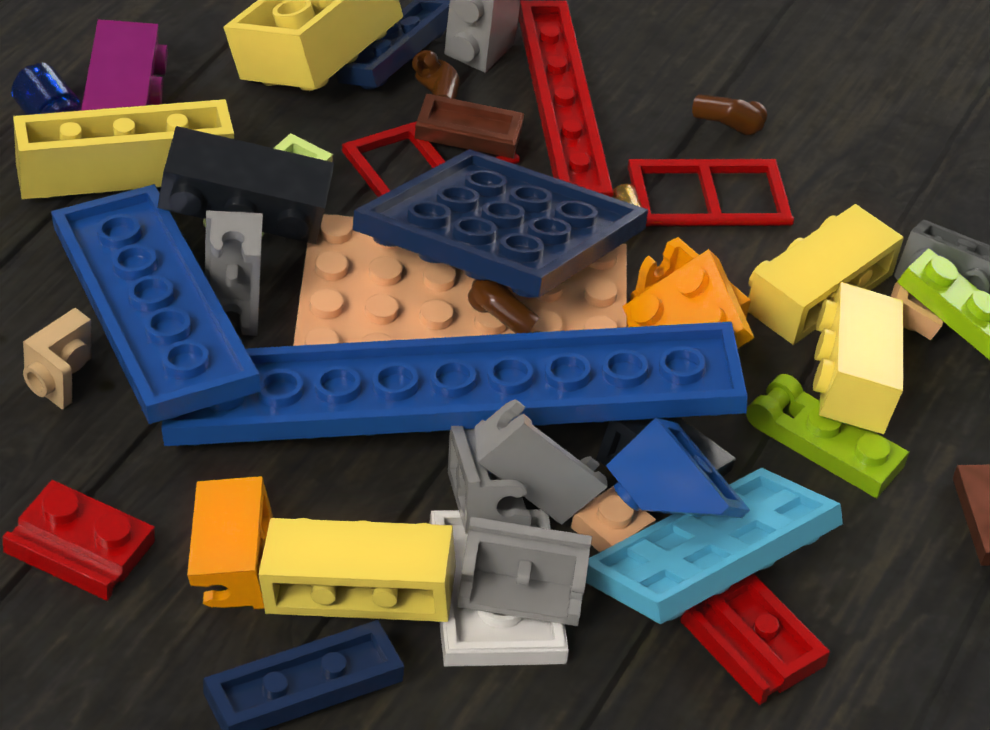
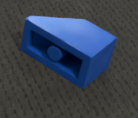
[606,418,750,518]

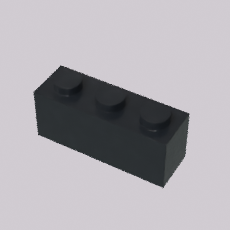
[157,126,334,244]

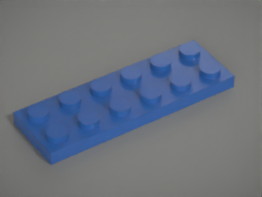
[51,184,261,424]

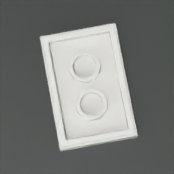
[429,509,569,667]

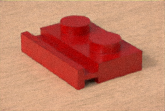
[2,480,155,601]
[681,573,830,705]

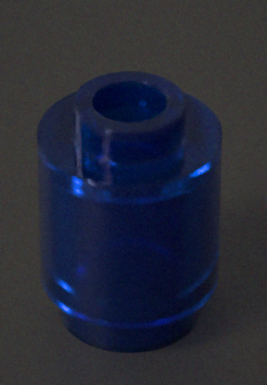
[11,63,81,115]

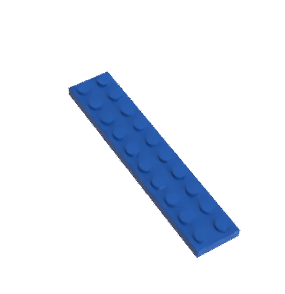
[162,321,747,446]

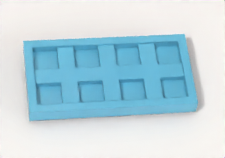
[586,468,843,624]

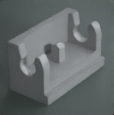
[205,211,263,336]
[475,399,608,525]
[448,426,532,534]
[457,517,592,626]

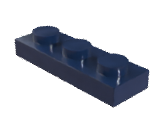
[336,0,450,89]
[203,620,405,730]

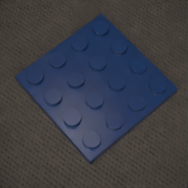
[353,149,648,298]

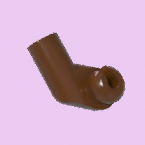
[412,50,460,99]
[692,94,768,135]
[468,279,540,334]

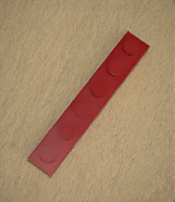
[518,1,614,197]

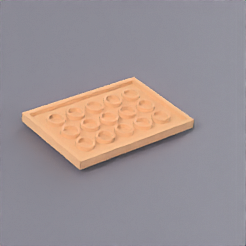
[293,214,627,346]

